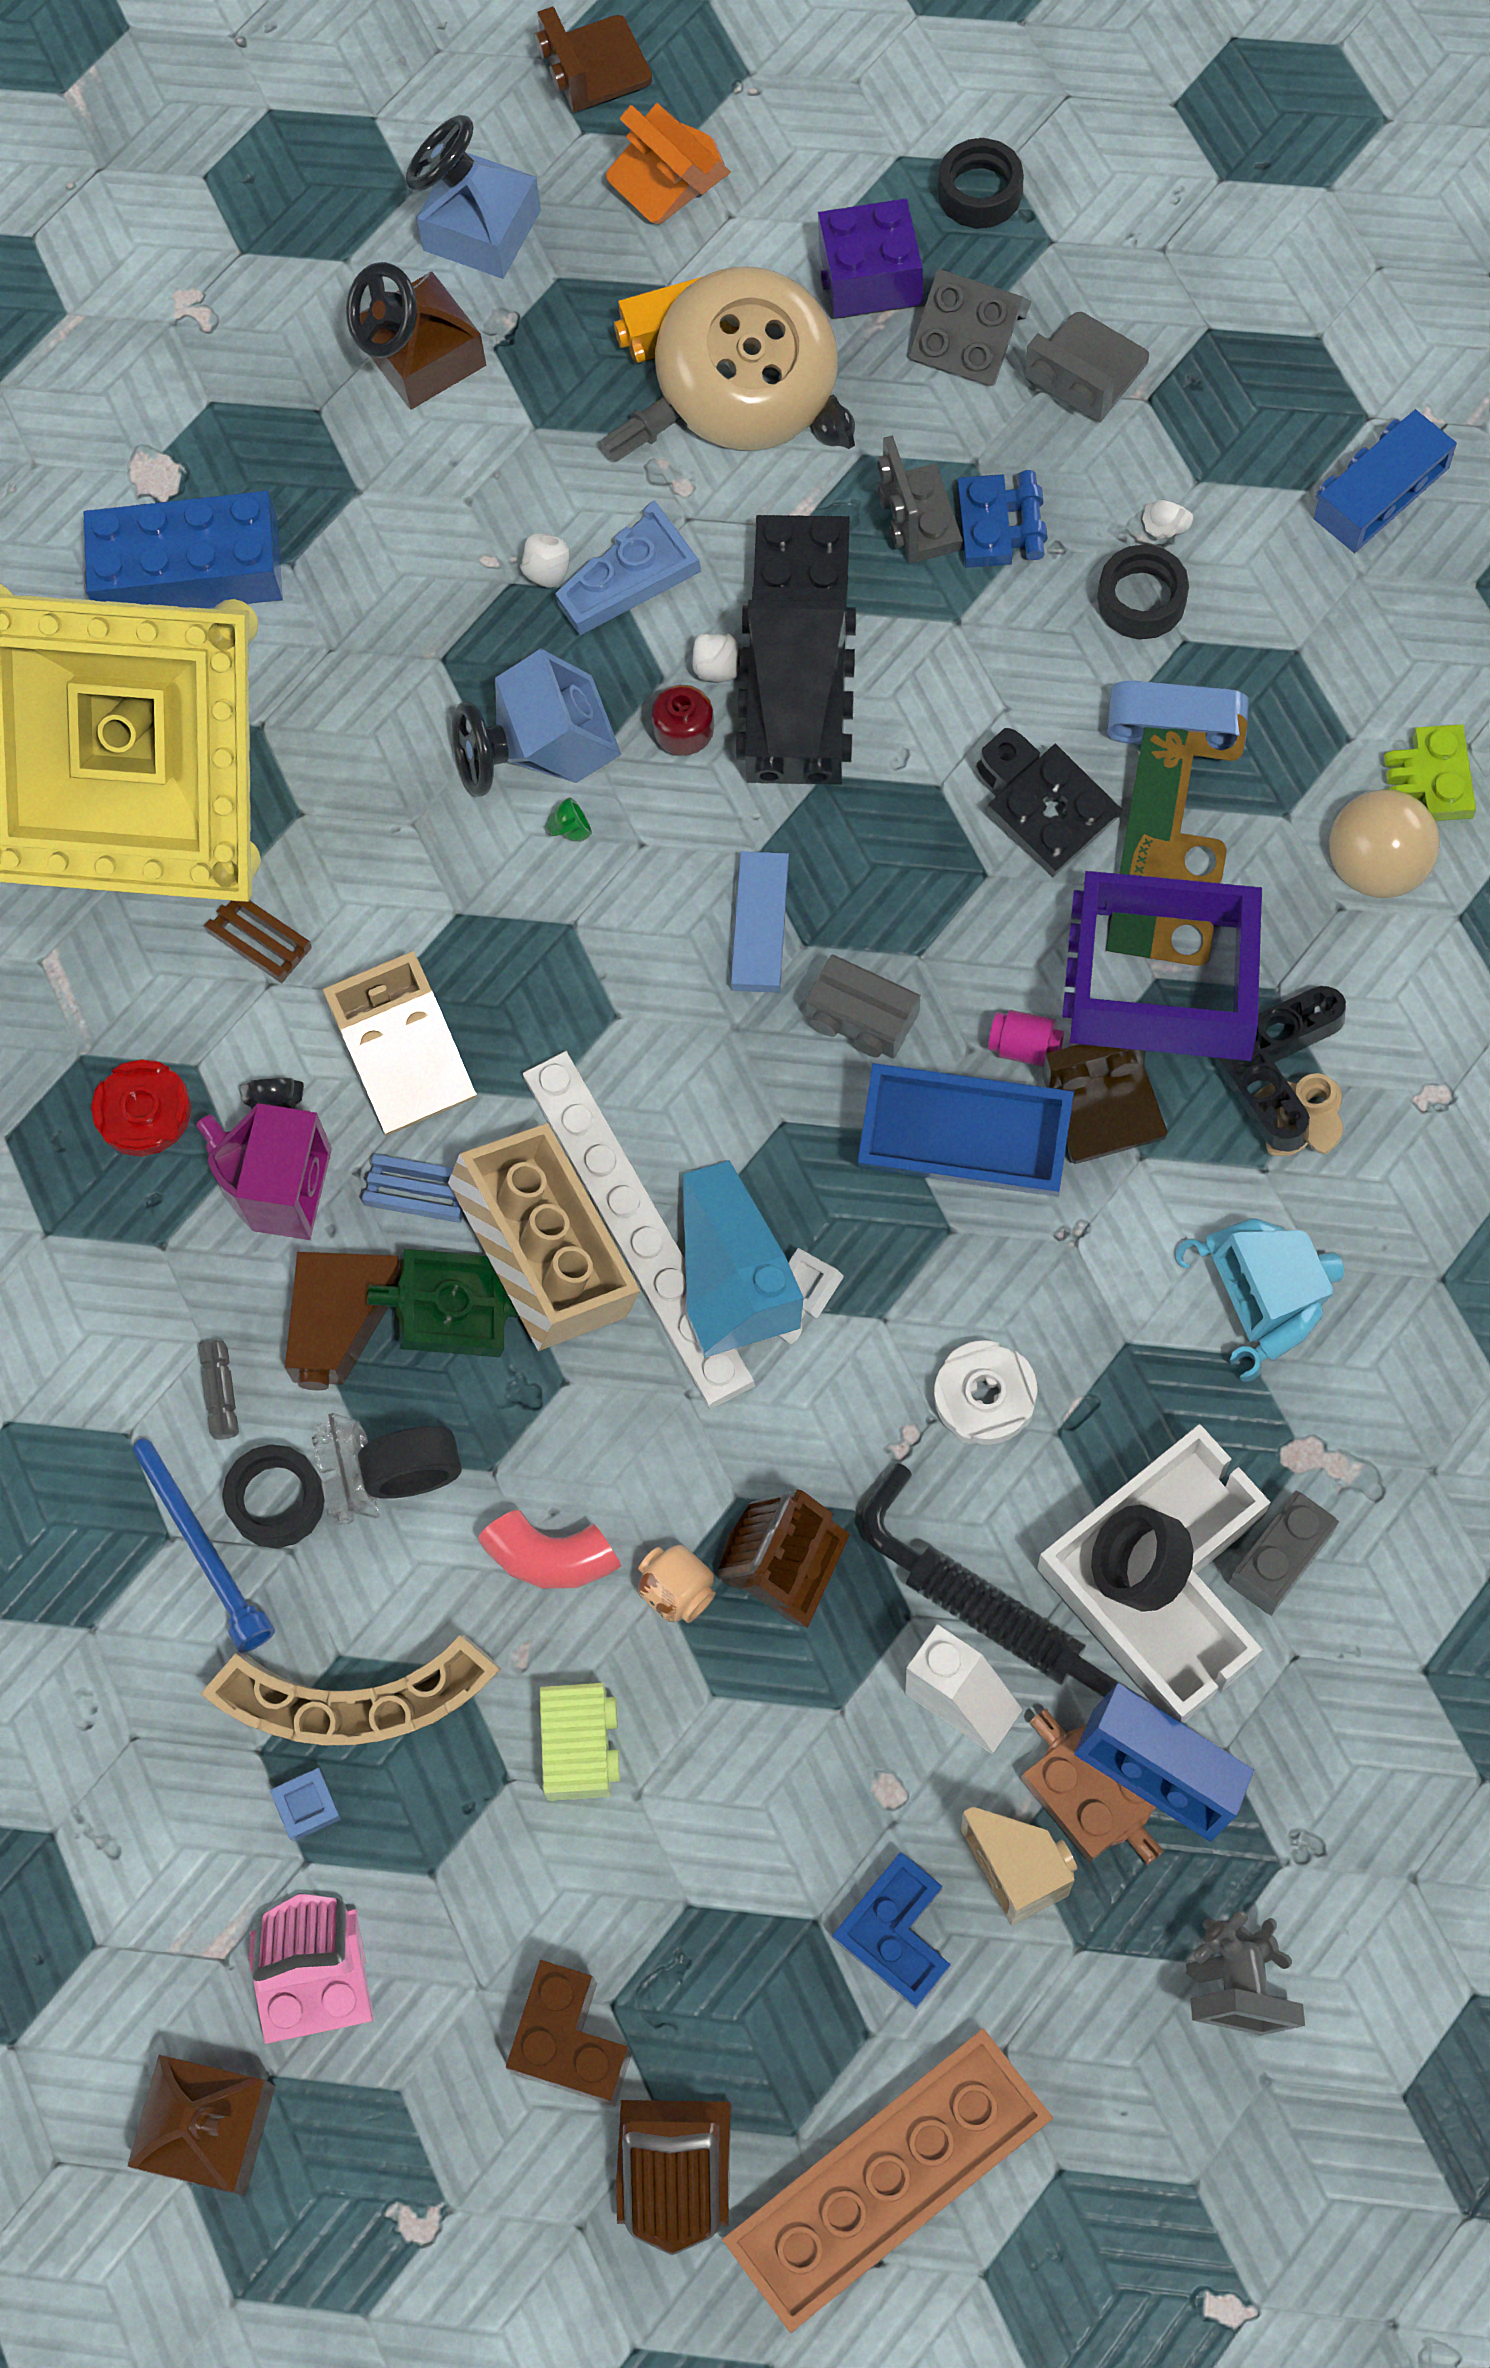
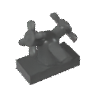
[1186,1910,1305,2036]

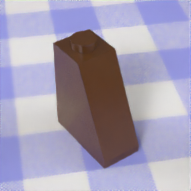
[285,1251,400,1391]

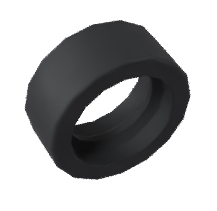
[938,138,1024,229]
[1097,544,1189,640]
[358,1426,462,1499]
[222,1444,326,1549]
[1091,1504,1194,1612]

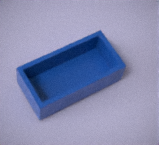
[83,491,283,609]
[858,1063,1074,1197]

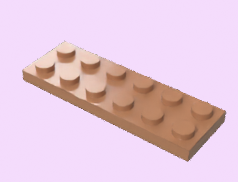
[722,2028,1053,2334]

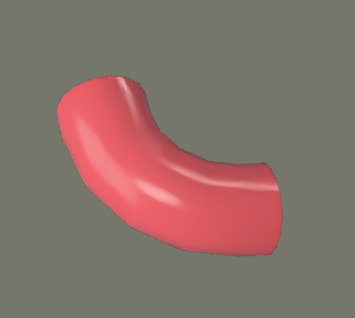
[478,1510,621,1589]

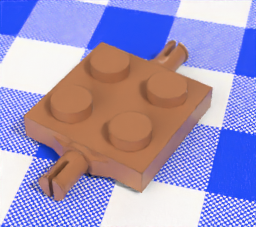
[1021,1708,1165,1866]

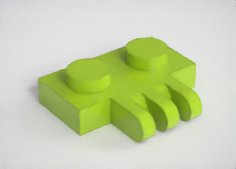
[1383,724,1476,821]

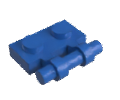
[957,470,1048,568]

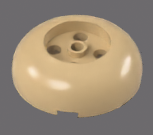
[655,266,838,451]

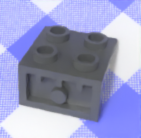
[909,269,1032,386]
[877,435,963,564]

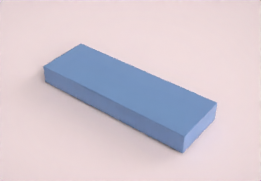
[731,851,789,993]

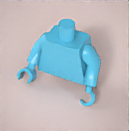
[1176,1218,1344,1382]

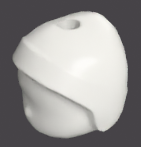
[520,533,570,588]
[692,634,740,682]

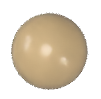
[1329,789,1440,898]

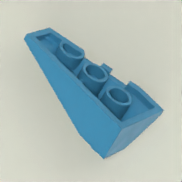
[683,1160,804,1358]

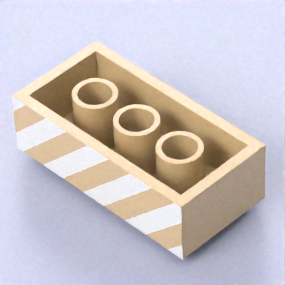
[448,1123,641,1351]

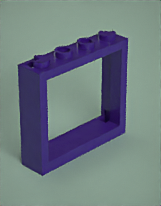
[1062,871,1262,1061]

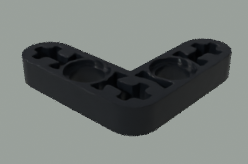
[1214,986,1346,1152]

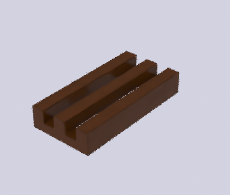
[204,900,312,984]

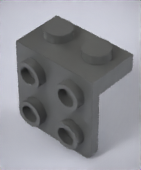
[1025,312,1149,423]

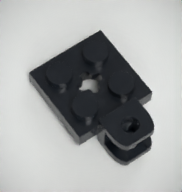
[975,728,1123,878]

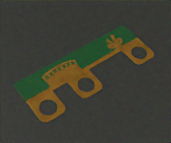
[1106,714,1247,966]

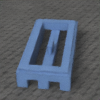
[362,1154,463,1223]

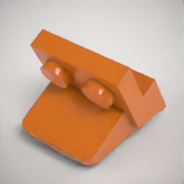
[606,103,731,224]

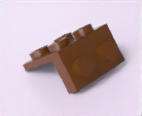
[534,6,652,113]

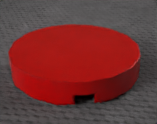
[91,1059,192,1157]

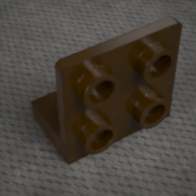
[1042,1044,1167,1164]

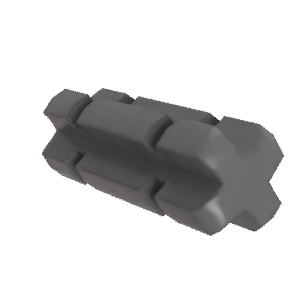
[199,1340,239,1440]

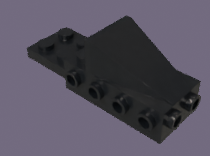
[736,515,856,785]

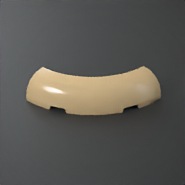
[201,1635,501,1745]

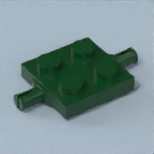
[365,1249,520,1358]

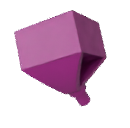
[196,1103,332,1240]

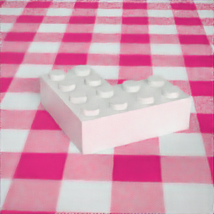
[1037,1424,1271,1724]

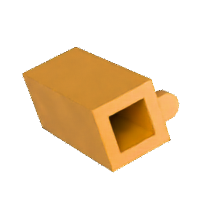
[614,276,739,364]

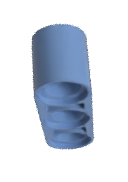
[1107,681,1249,750]

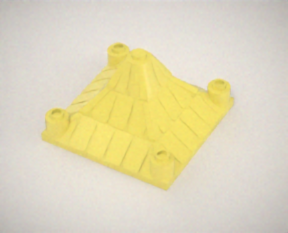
[0,584,261,902]

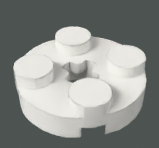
[934,1340,1037,1445]

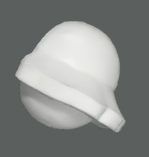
[1142,500,1193,540]

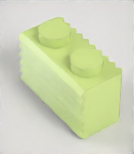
[540,1683,621,1801]

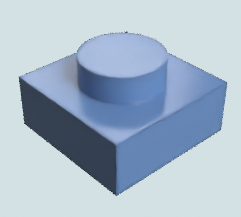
[270,1768,342,1842]

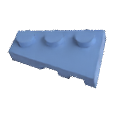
[555,500,702,635]

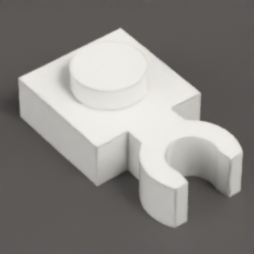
[779,1248,844,1345]

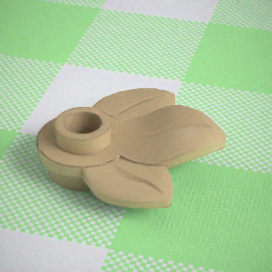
[1254,1073,1343,1156]

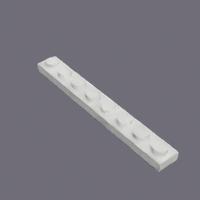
[523,1051,755,1410]

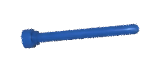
[133,1438,275,1653]

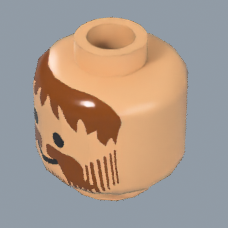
[638,1545,716,1623]

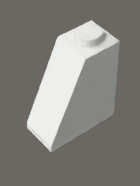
[905,1624,1023,1755]

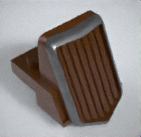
[717,1489,850,1628]
[616,2100,732,2255]

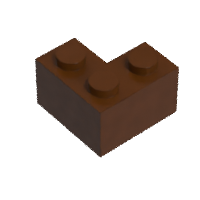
[505,1960,632,2107]

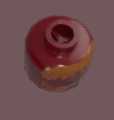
[651,684,715,756]

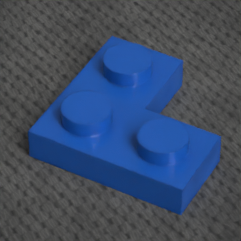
[832,1852,951,2009]

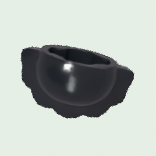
[813,394,855,449]
[240,1078,304,1109]

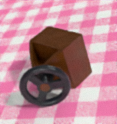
[346,262,487,410]

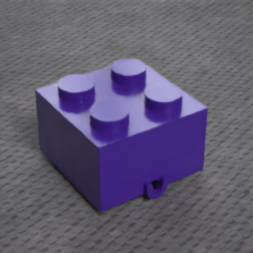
[818,198,923,318]

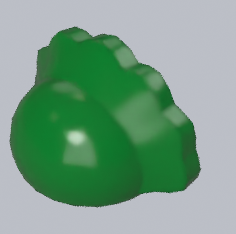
[546,797,592,842]

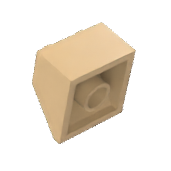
[960,1807,1078,1926]

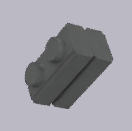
[805,954,921,1059]
[1229,1490,1339,1616]

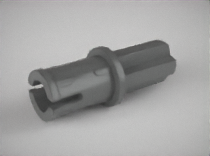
[600,397,683,462]

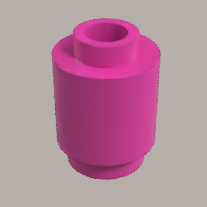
[988,1010,1064,1067]

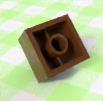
[127,2055,275,2197]

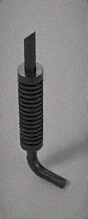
[862,1463,1151,1703]

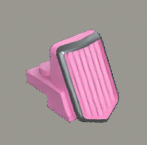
[249,1893,374,2044]

